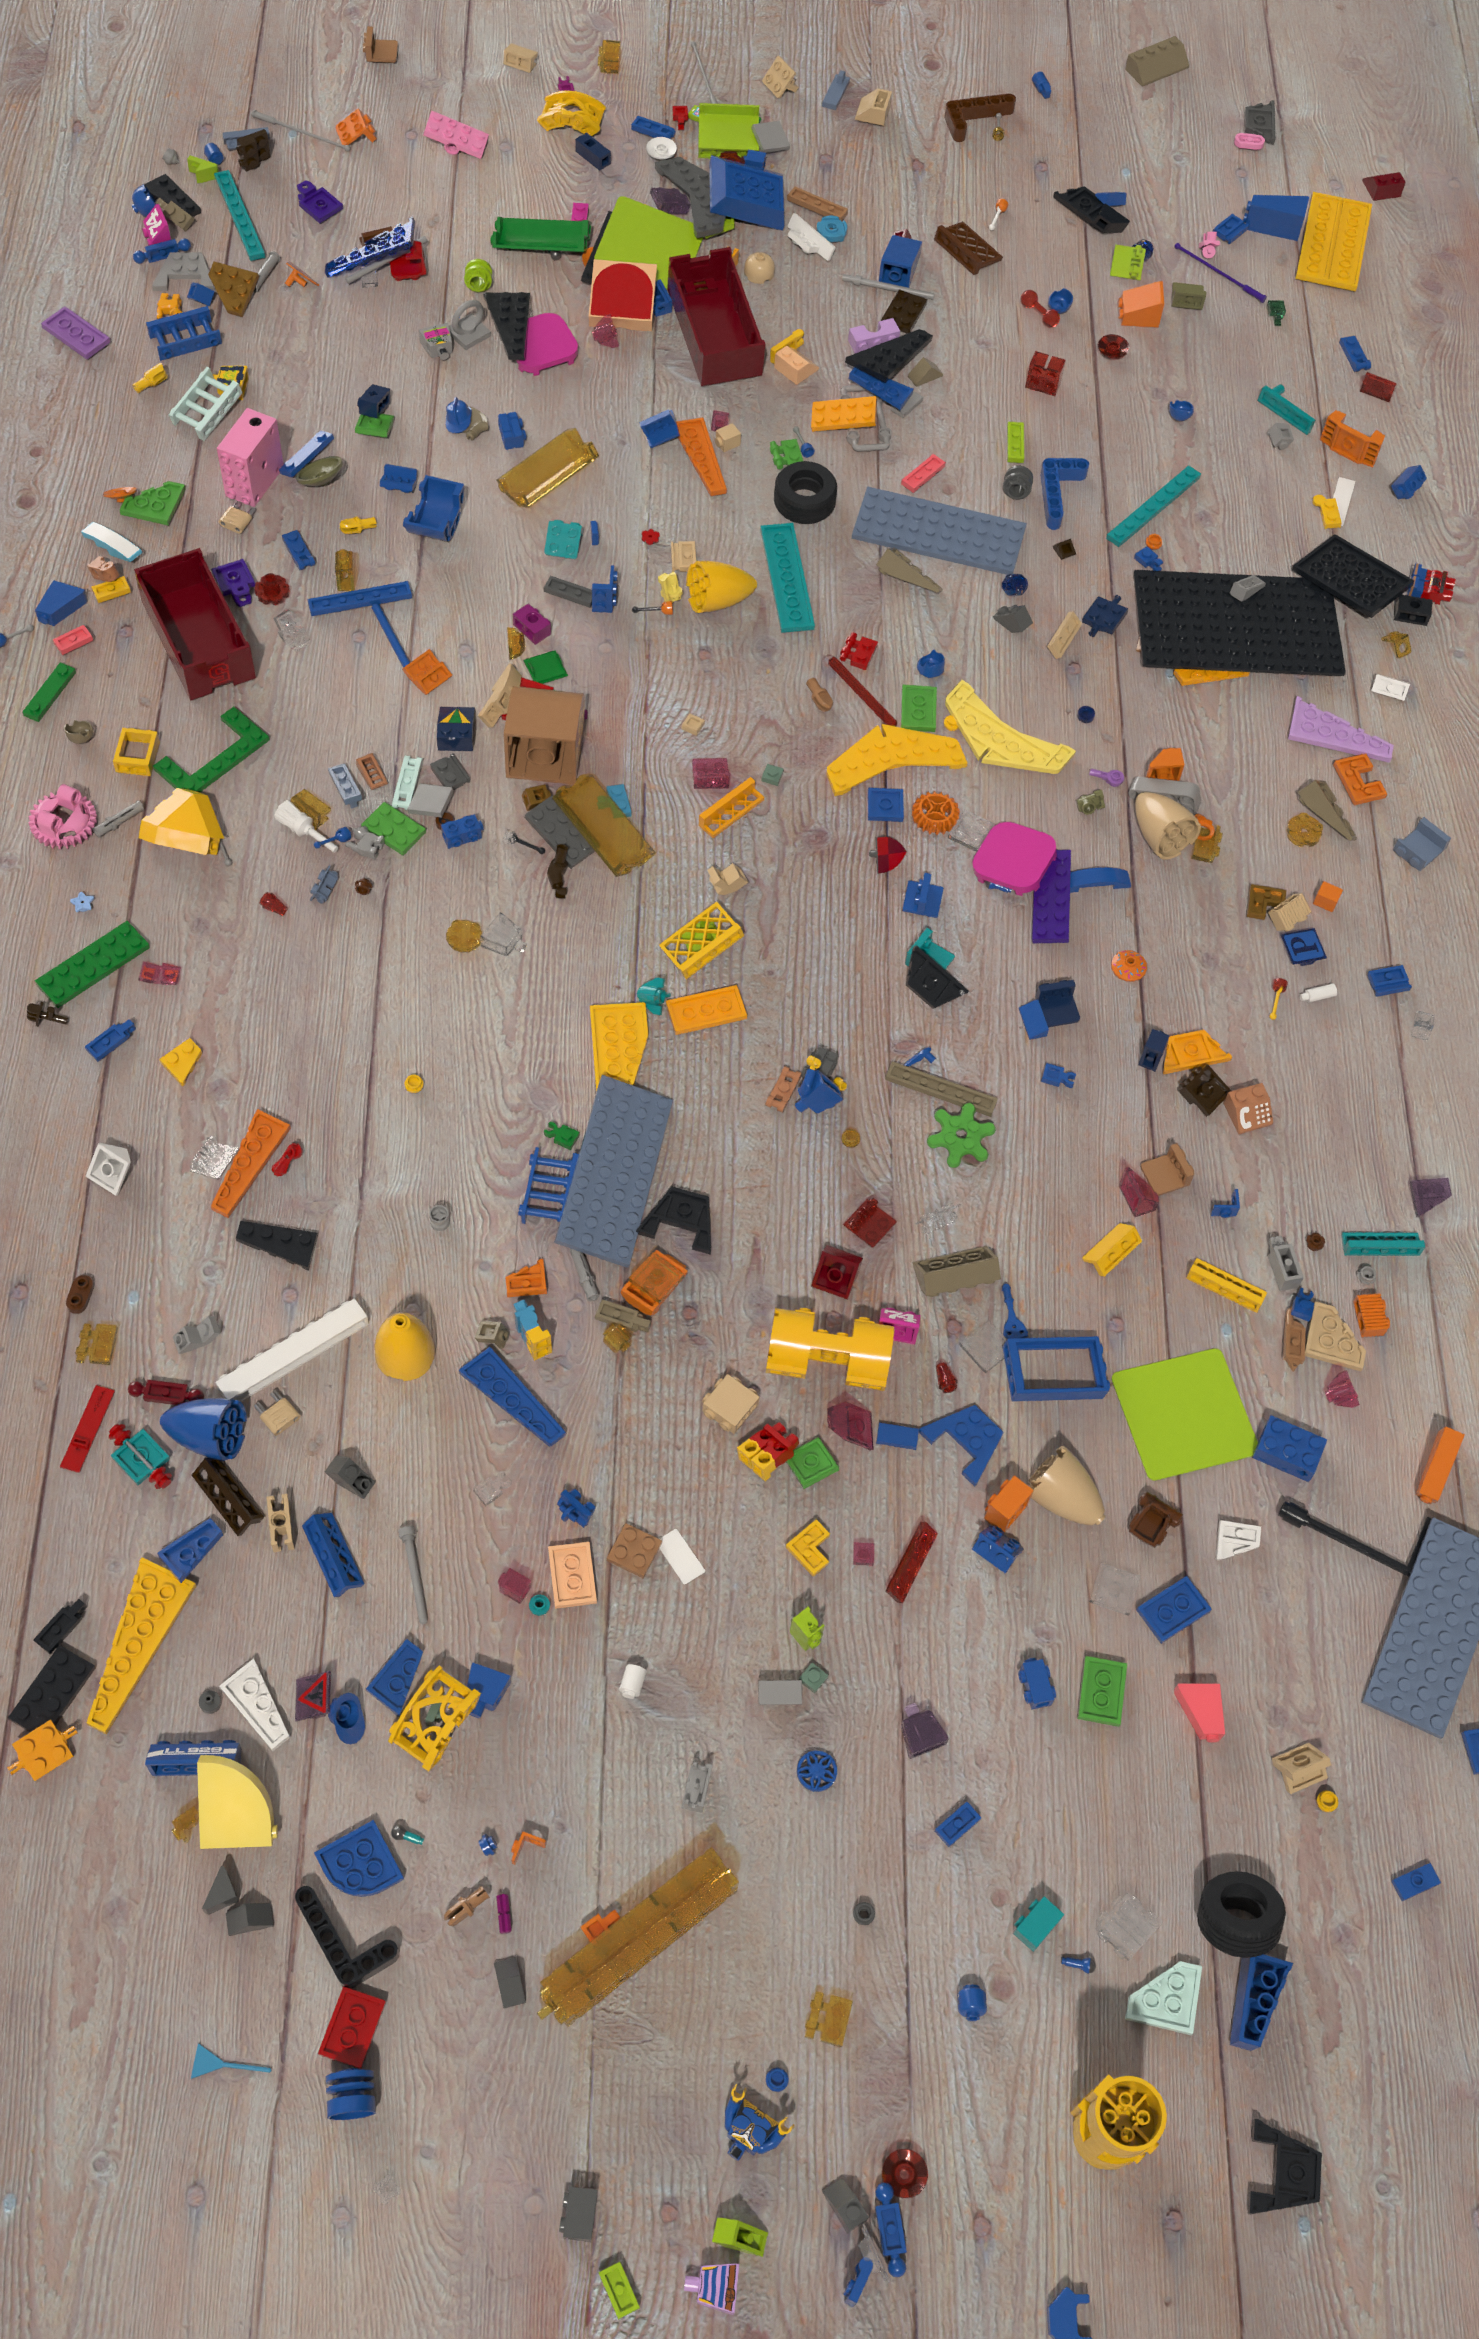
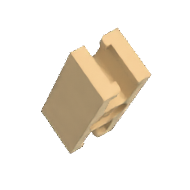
[266,1494,295,1552]

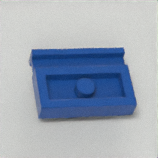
[1213,214,1249,244]
[1367,965,1412,997]

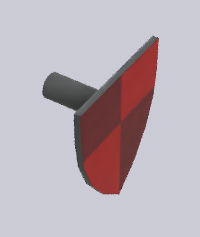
[869,837,907,874]

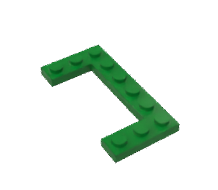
[153,706,270,793]

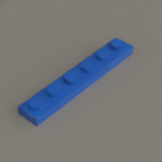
[307,581,412,616]

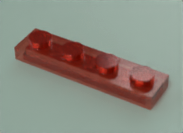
[885,1522,938,1603]

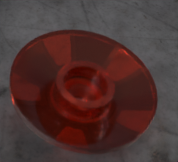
[1098,334,1129,359]
[882,2149,928,2198]

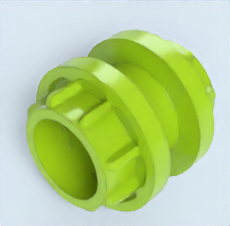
[464,259,492,292]

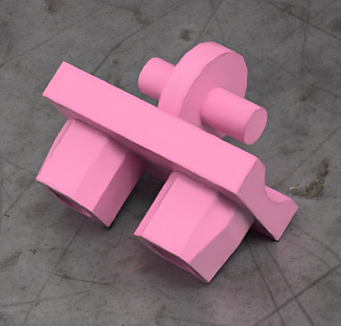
[1199,232,1220,259]

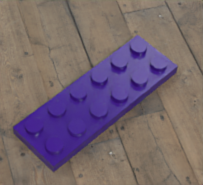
[1032,850,1071,944]

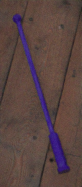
[1174,243,1267,303]

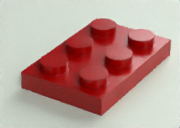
[318,1986,386,2069]

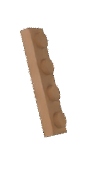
[787,186,848,221]

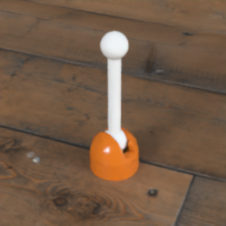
[989,198,1009,231]

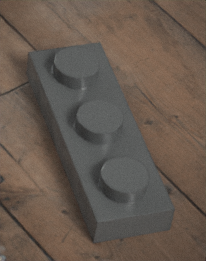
[544,575,592,608]

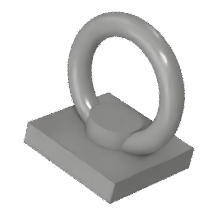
[449,300,491,350]

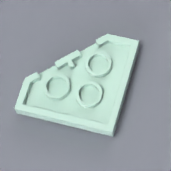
[1125,1961,1202,2035]

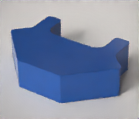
[1047,2287,1092,2339]

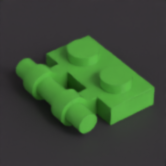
[770,439,803,469]

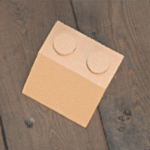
[774,346,819,385]

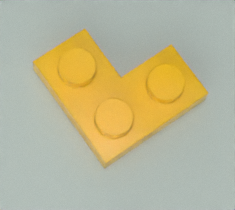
[786,1519,830,1577]

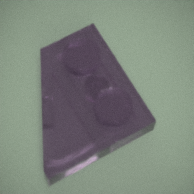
[1410,1178,1452,1217]

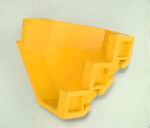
[138,788,225,855]

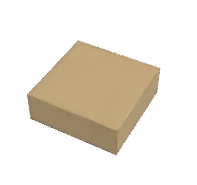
[681,714,705,736]

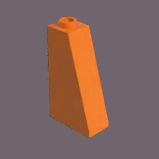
[1416,1426,1465,1504]

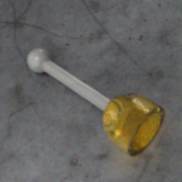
[992,113,1004,141]

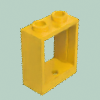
[113,728,160,776]

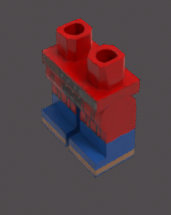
[1407,563,1456,605]

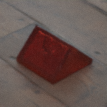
[1360,372,1398,402]

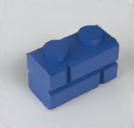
[498,412,526,450]

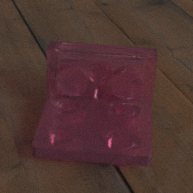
[692,758,730,789]

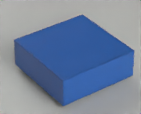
[590,521,599,545]

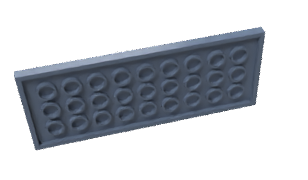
[851,486,1027,576]
[554,1075,673,1268]
[1362,1517,1479,1739]

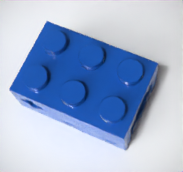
[1252,1415,1327,1482]

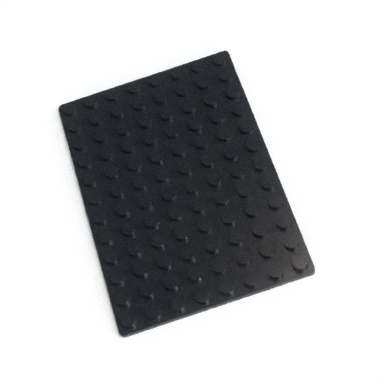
[1133,570,1346,676]

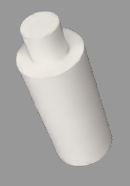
[1299,984,1337,1003]

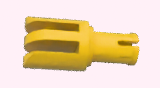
[132,363,168,394]

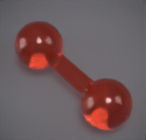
[1021,290,1060,328]

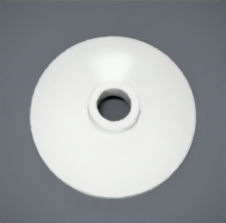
[646,137,677,159]

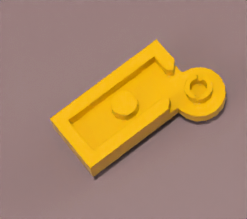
[1312,495,1342,529]

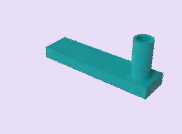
[1257,384,1316,435]

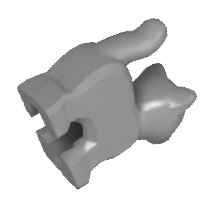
[345,826,385,860]

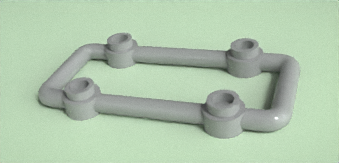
[839,385,892,452]

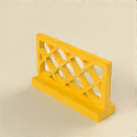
[659,901,744,980]

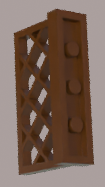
[934,221,1003,275]

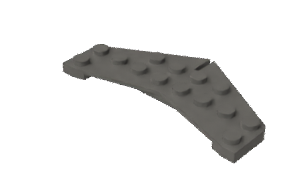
[655,157,726,238]

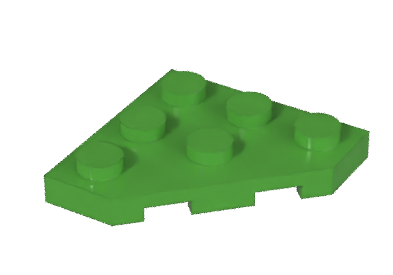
[120,481,186,526]

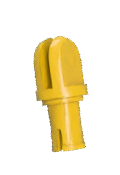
[339,516,377,534]

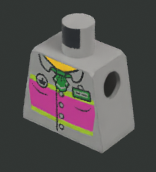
[419,323,453,360]

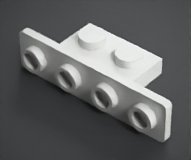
[787,213,835,261]

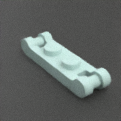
[392,755,423,810]

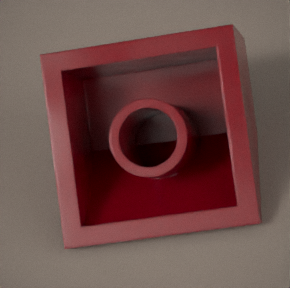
[1362,172,1406,201]
[811,1245,863,1300]

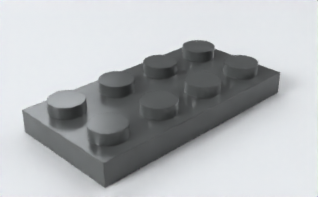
[524,795,599,869]

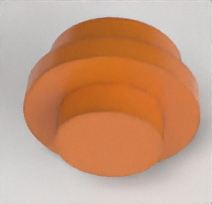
[1146,534,1162,550]

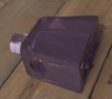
[901,1703,949,1759]

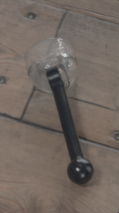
[503,829,545,854]

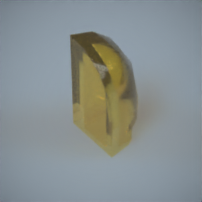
[507,627,525,660]

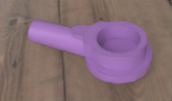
[1089,769,1124,787]

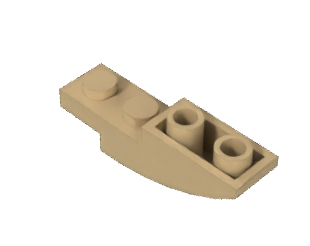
[478,664,522,728]

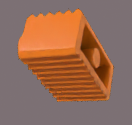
[1353,1293,1390,1337]

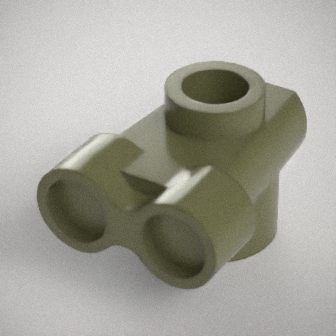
[1076,789,1105,815]

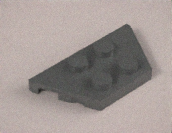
[1244,100,1276,144]

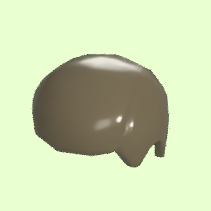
[64,720,94,744]

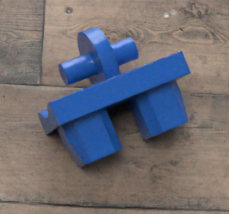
[557,1489,596,1528]

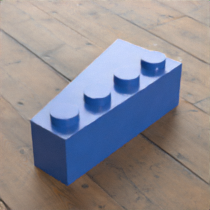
[1230,1954,1293,2051]

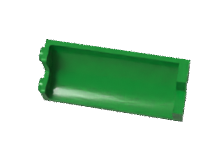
[490,216,592,252]

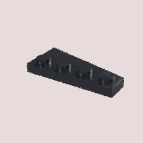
[236,1221,318,1271]

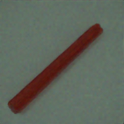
[828,657,898,727]

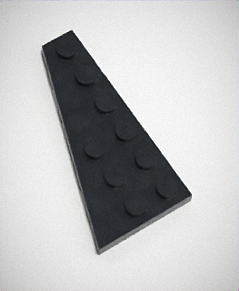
[845,329,933,383]

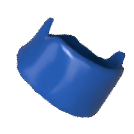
[917,649,945,678]

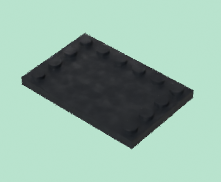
[1292,534,1414,618]

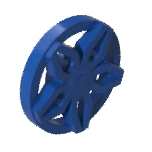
[797,1751,837,1792]

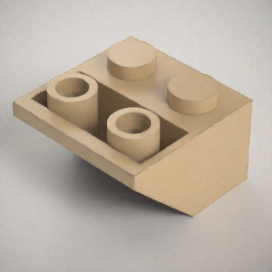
[855,88,892,126]

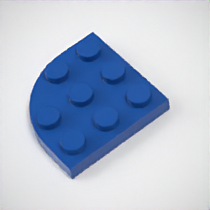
[314,1820,404,1897]

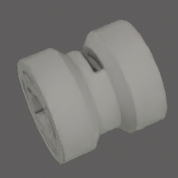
[429,1205,450,1231]

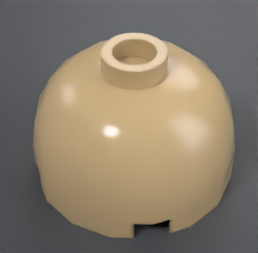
[744,252,775,284]

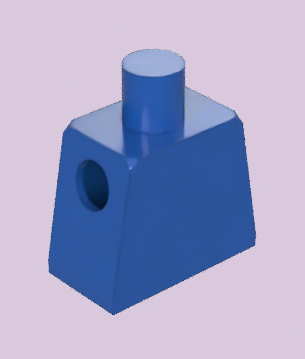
[467,1662,511,1718]

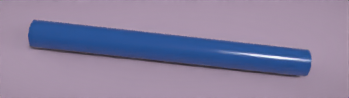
[372,604,410,668]

